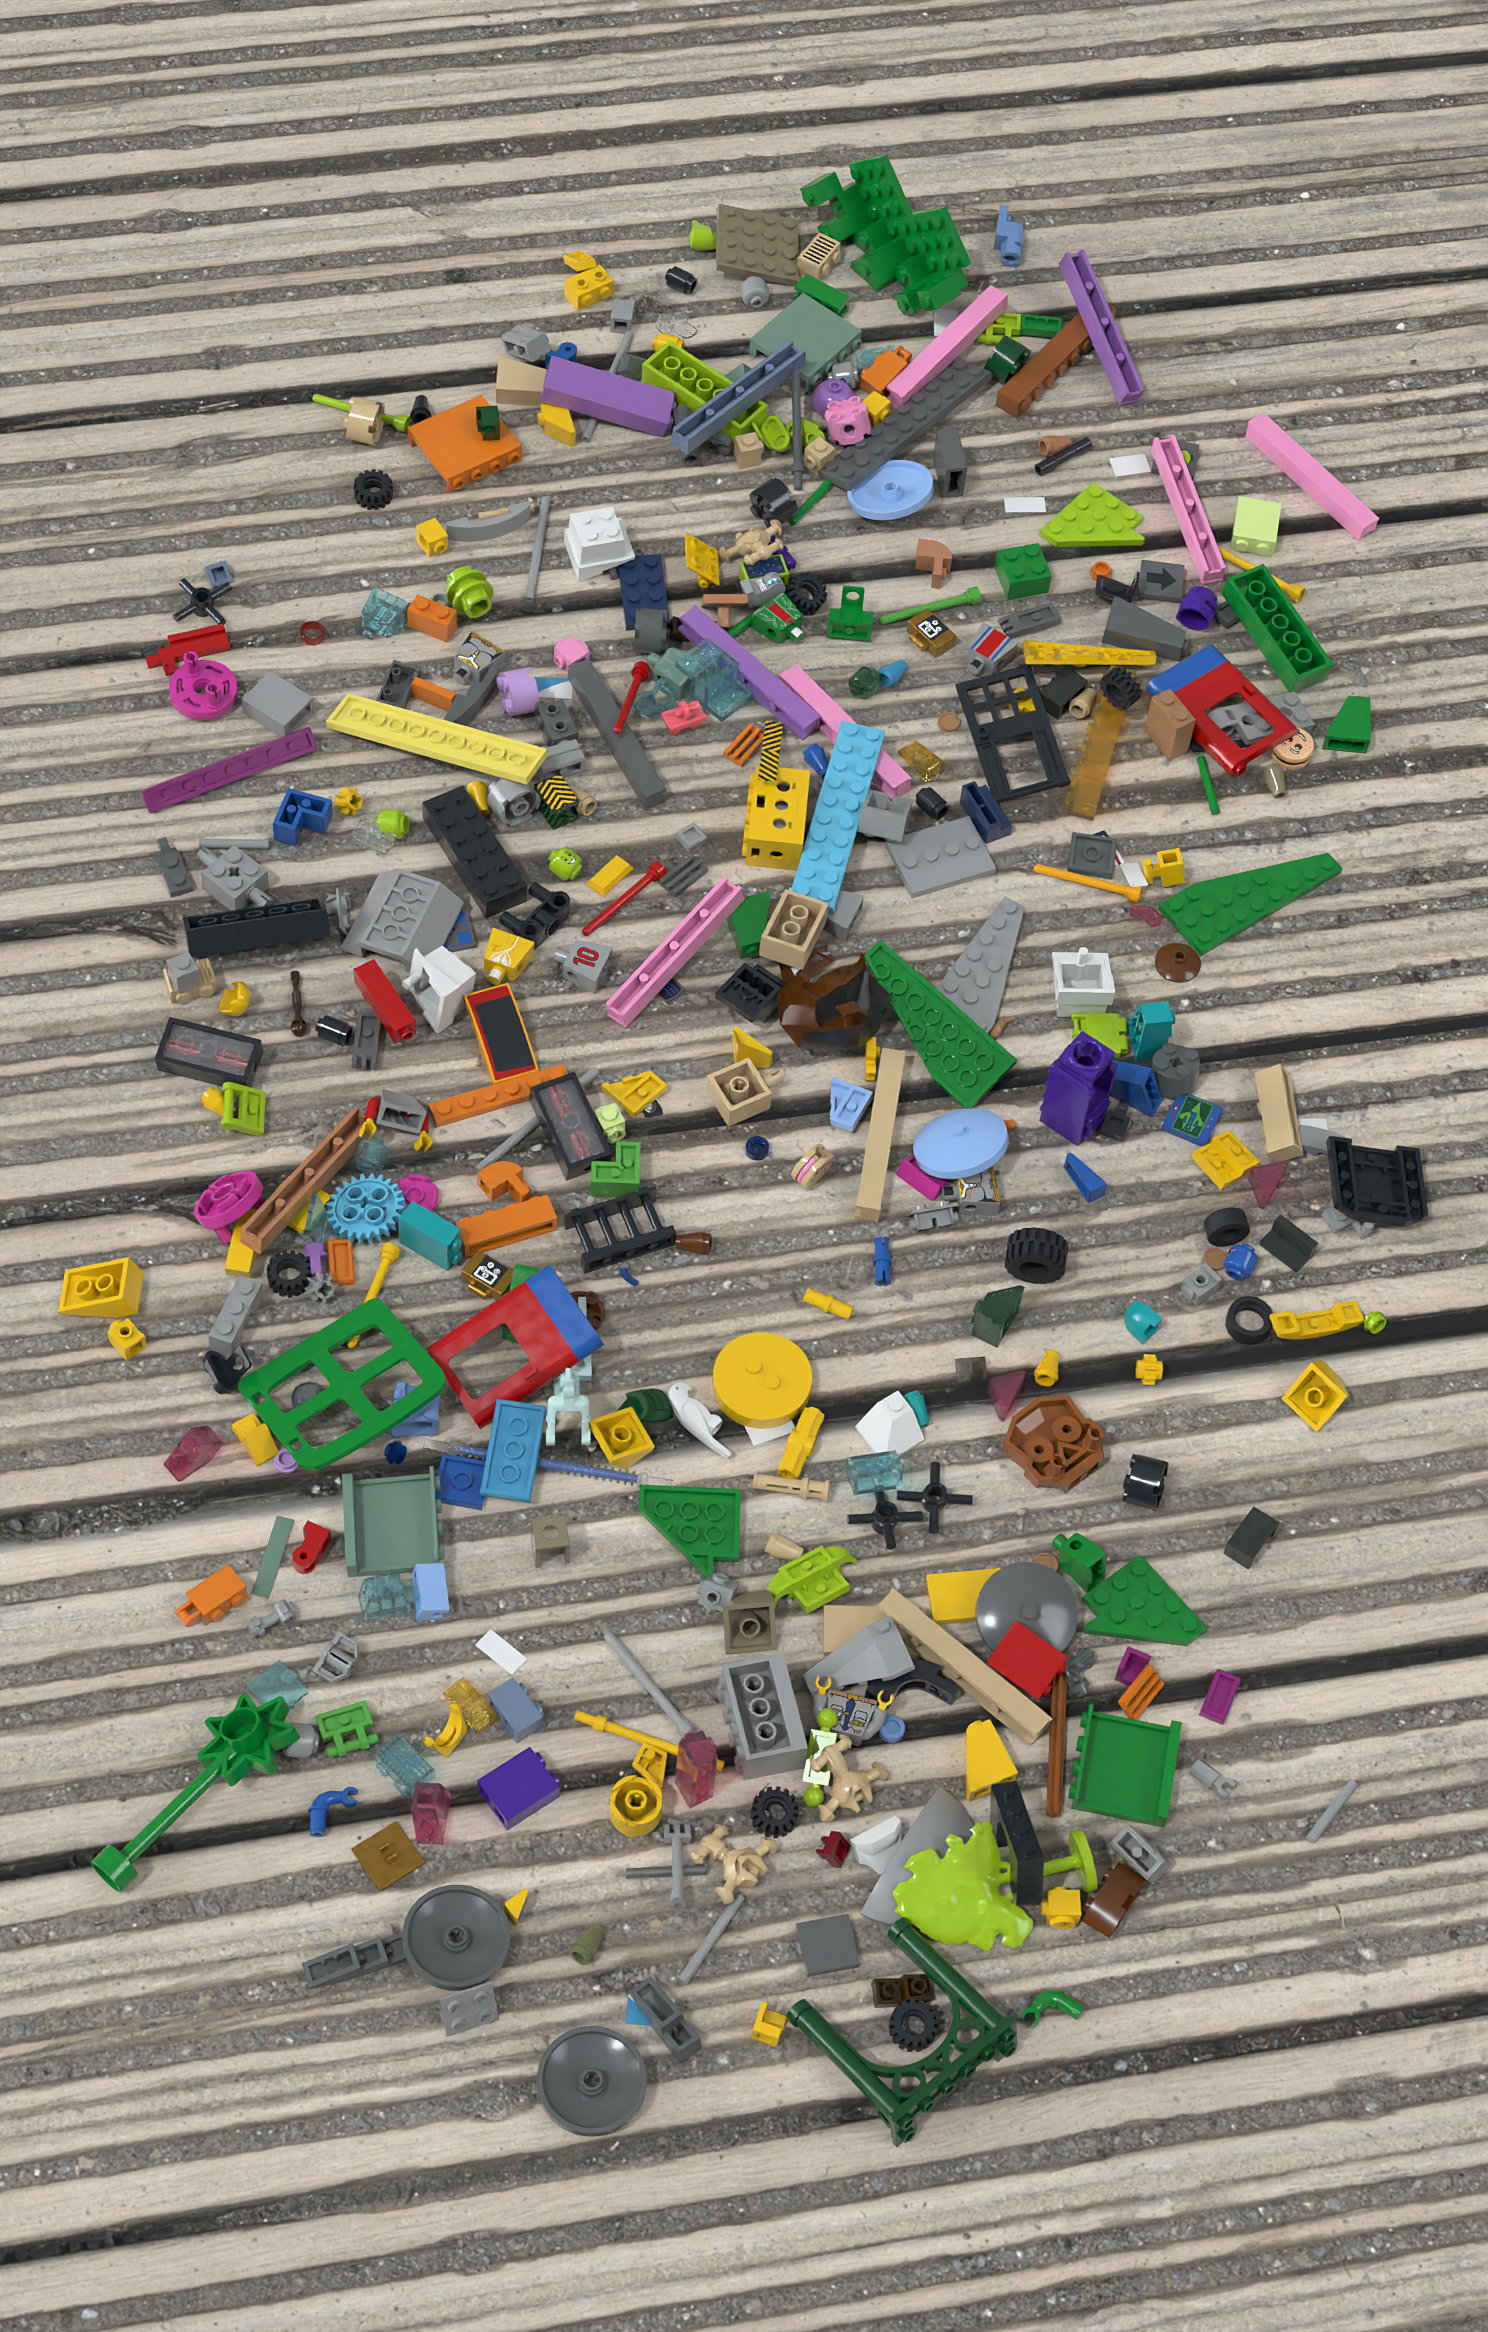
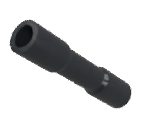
[1034,437,1092,476]

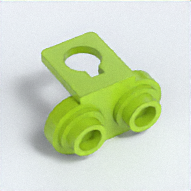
[752,415,792,452]
[785,417,826,447]

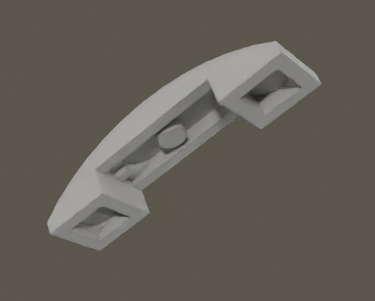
[446,501,530,542]

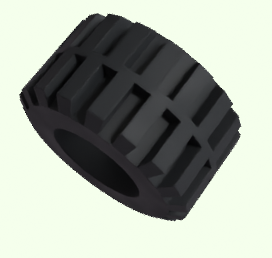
[1004,1227,1069,1284]

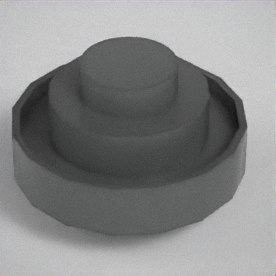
[291,1381,325,1418]

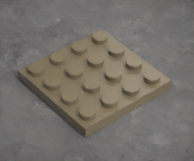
[716,204,798,286]

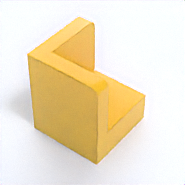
[751,2001,786,2048]

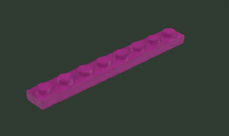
[140,727,317,813]

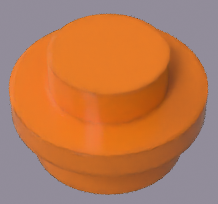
[1090,561,1112,581]

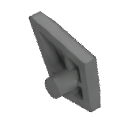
[617,353,647,381]

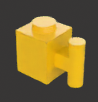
[1143,848,1185,887]

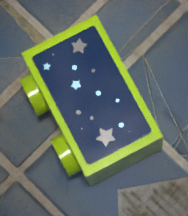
[738,554,789,586]

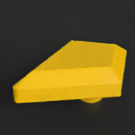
[632,1742,667,1791]

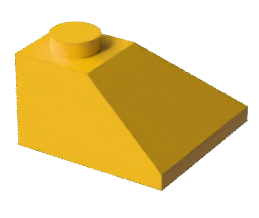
[1281,1360,1349,1432]

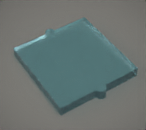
[305,1193,328,1243]
[246,1659,308,1709]

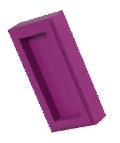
[1199,1668,1241,1725]

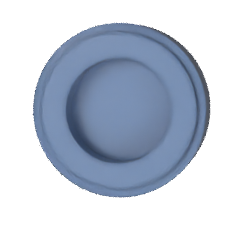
[879,1715,905,1743]

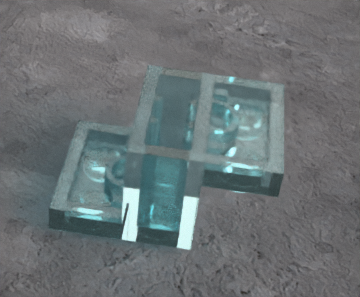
[675,637,754,722]

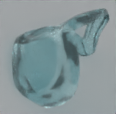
[633,676,675,717]

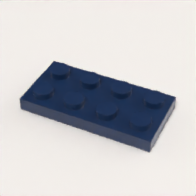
[618,554,670,631]

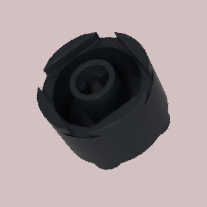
[749,478,798,528]
[1122,1454,1169,1510]

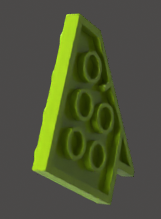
[1039,482,1145,547]

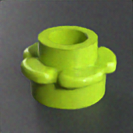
[1364,1311,1386,1334]

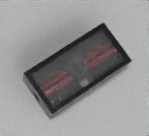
[155,1017,264,1087]
[529,1072,612,1181]

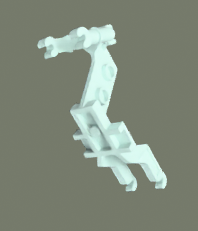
[546,1297,592,1446]

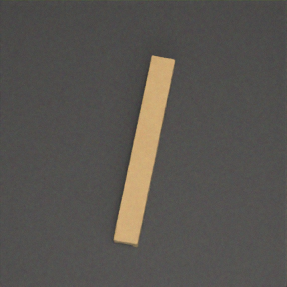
[854,1048,906,1223]
[873,1588,1053,1746]

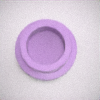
[274,1449,299,1474]

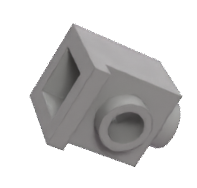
[1180,1262,1222,1306]

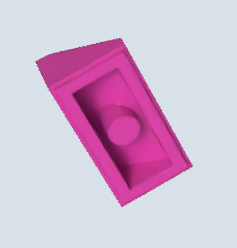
[896,1154,951,1201]

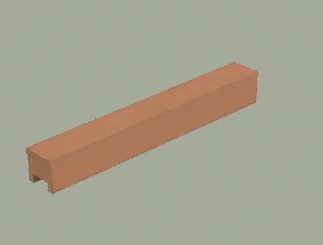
[240,1106,375,1254]

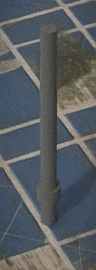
[791,370,804,491]

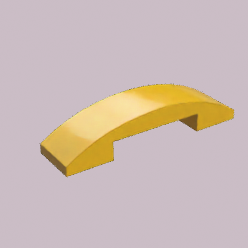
[1269,1300,1365,1340]

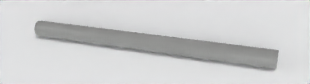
[525,496,550,603]

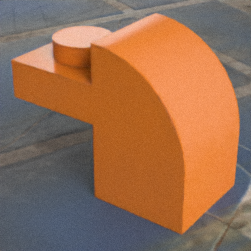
[477,1161,531,1203]

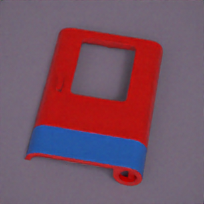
[1146,645,1300,777]
[426,1264,605,1429]

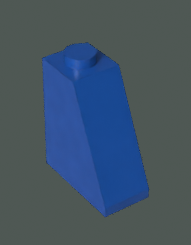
[1110,1060,1163,1117]

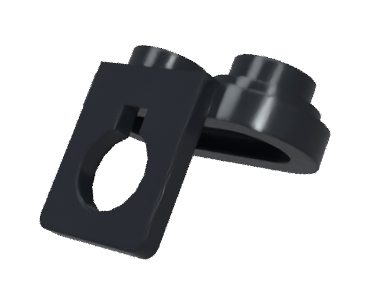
[203,1346,252,1395]

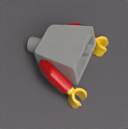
[359,1089,432,1152]

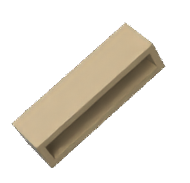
[1253,1064,1304,1163]

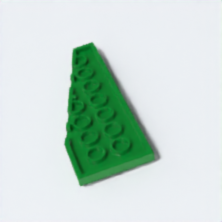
[864,940,1017,1109]

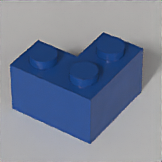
[273,788,333,846]

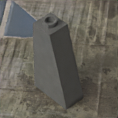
[1102,596,1189,662]

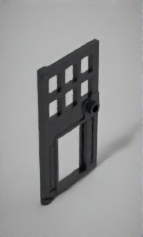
[955,663,1071,803]

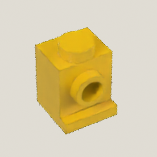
[107,1318,147,1361]

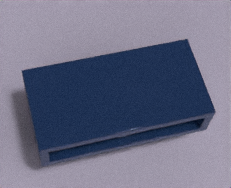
[960,781,1012,844]

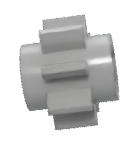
[305,1271,338,1303]

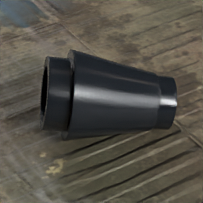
[410,395,432,424]

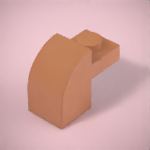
[915,539,952,589]

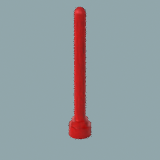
[613,661,651,734]
[582,861,667,936]

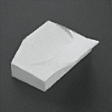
[850,1816,904,1874]

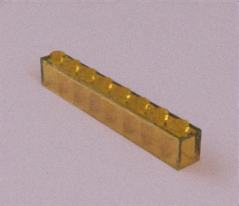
[1065,665,1136,821]

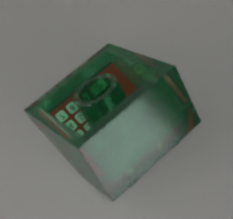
[970,1285,1025,1348]

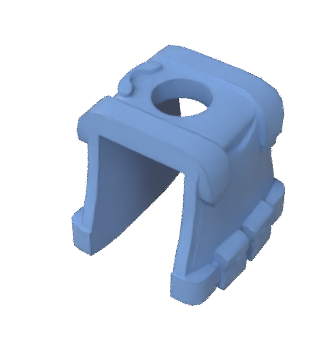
[390,1381,441,1439]

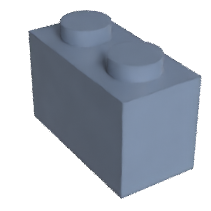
[487,1677,544,1743]

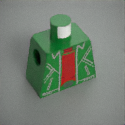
[751,592,805,644]

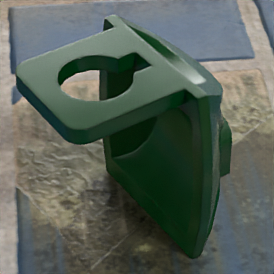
[617,1388,674,1422]

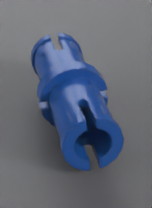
[873,1237,892,1286]

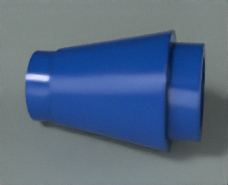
[803,743,829,778]

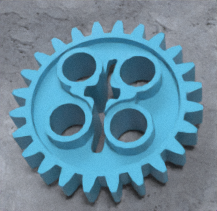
[326,1173,406,1245]

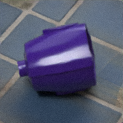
[1176,586,1217,631]

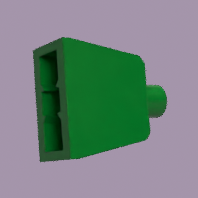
[1052,1533,1106,1593]

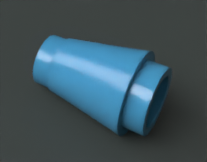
[877,659,908,688]

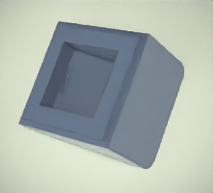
[203,560,233,588]

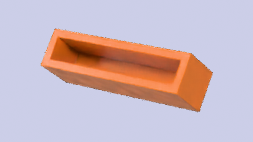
[455,1194,557,1258]

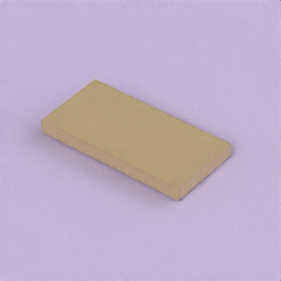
[823,1605,926,1658]

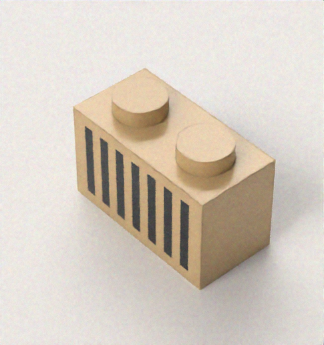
[797,232,841,280]

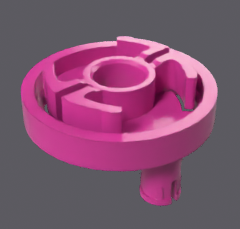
[169,651,238,720]
[194,1170,266,1244]

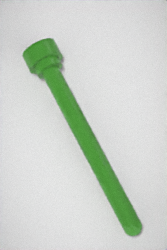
[880,586,981,625]

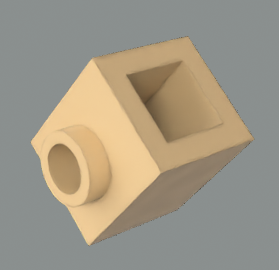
[734,432,764,469]
[803,437,835,477]

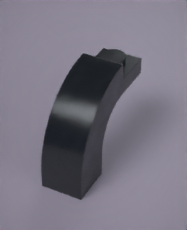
[864,1659,959,1709]

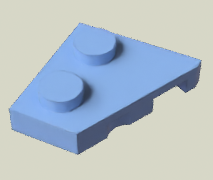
[830,1077,874,1132]

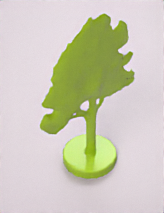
[893,1820,1097,1952]

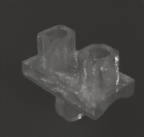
[349,819,397,858]

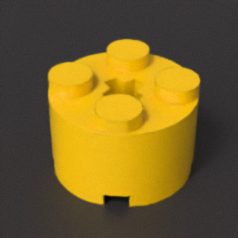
[609,1775,663,1838]

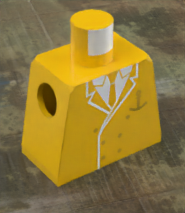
[484,928,534,985]

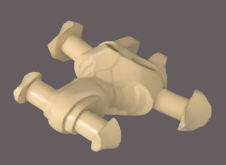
[718,519,783,565]
[809,1734,888,1822]
[689,1823,778,1905]

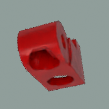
[292,1520,331,1575]

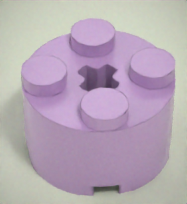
[497,667,539,716]

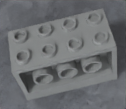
[716,1653,808,1781]

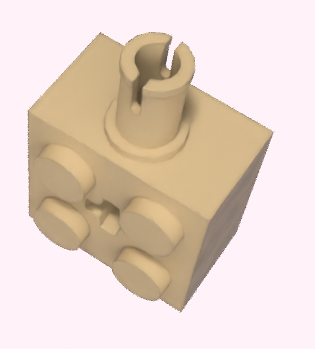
[706,1058,784,1127]

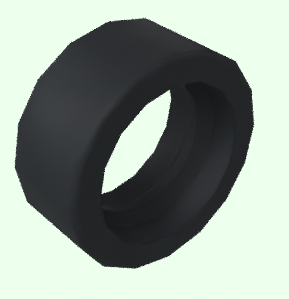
[1225,1296,1273,1345]

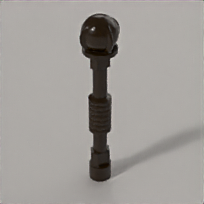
[290,971,307,1037]

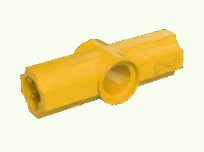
[777,1407,825,1479]

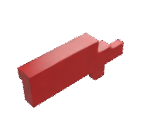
[145,623,230,676]

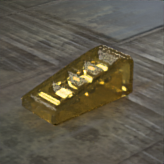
[898,740,945,782]

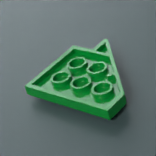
[638,1484,741,1578]
[1082,1554,1207,1646]

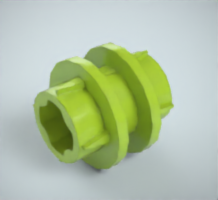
[445,565,493,619]

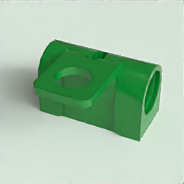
[827,585,873,642]

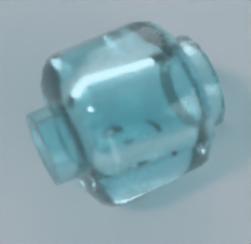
[354,1137,389,1174]

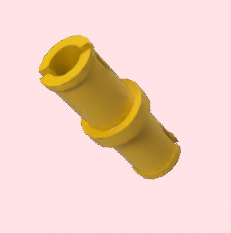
[803,1287,854,1320]

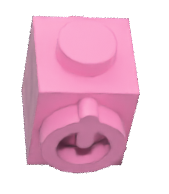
[554,636,590,673]

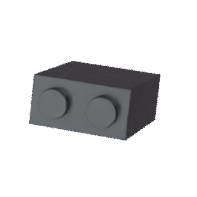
[933,428,967,498]

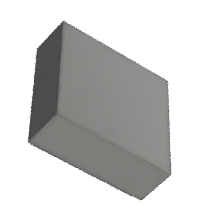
[675,822,708,852]

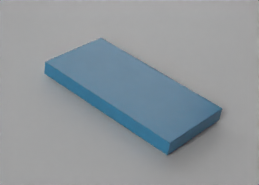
[480,1399,547,1503]

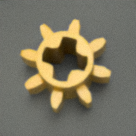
[334,787,363,815]
[1136,1354,1163,1385]

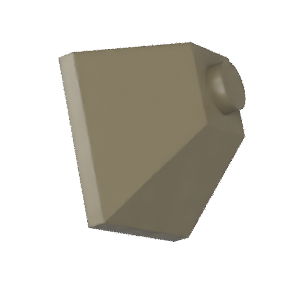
[722,1591,777,1654]

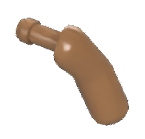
[990,1015,1017,1039]

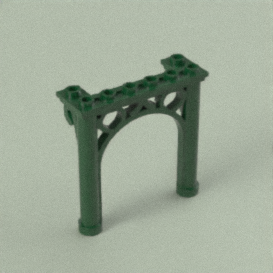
[786,1917,1018,2147]

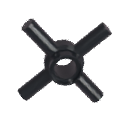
[173,578,232,625]
[896,1462,973,1534]
[847,1486,923,1550]

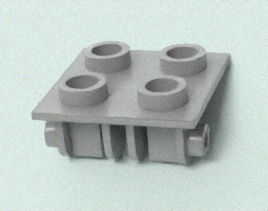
[439,1981,499,2037]

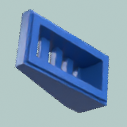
[1064,1153,1107,1203]

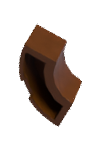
[1082,1862,1146,1938]

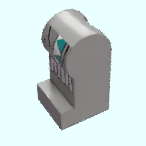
[740,572,786,609]

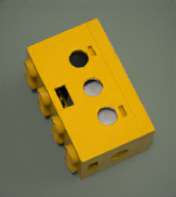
[742,765,810,871]

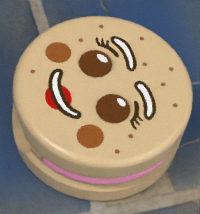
[791,1143,835,1189]

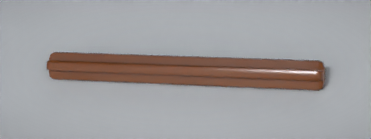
[1046,1671,1067,1818]

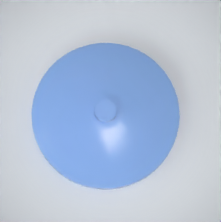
[847,460,934,520]
[913,1109,1009,1179]

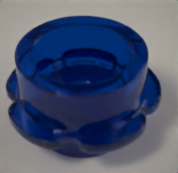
[384,1440,407,1464]

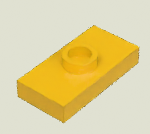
[563,250,596,271]

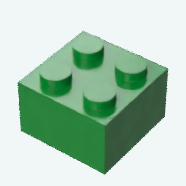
[994,543,1052,600]

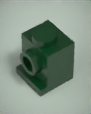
[476,406,500,441]

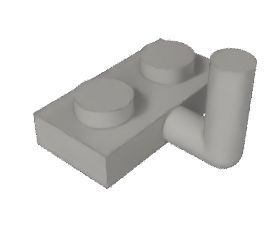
[1322,1206,1374,1239]

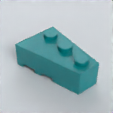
[1127,1001,1175,1062]

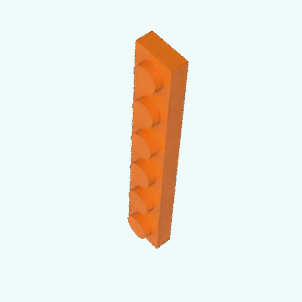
[429,1064,568,1128]

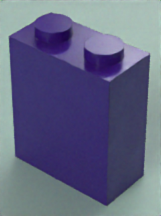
[477,1747,561,1831]

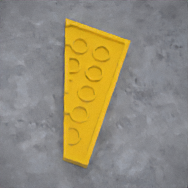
[1022,640,1156,667]

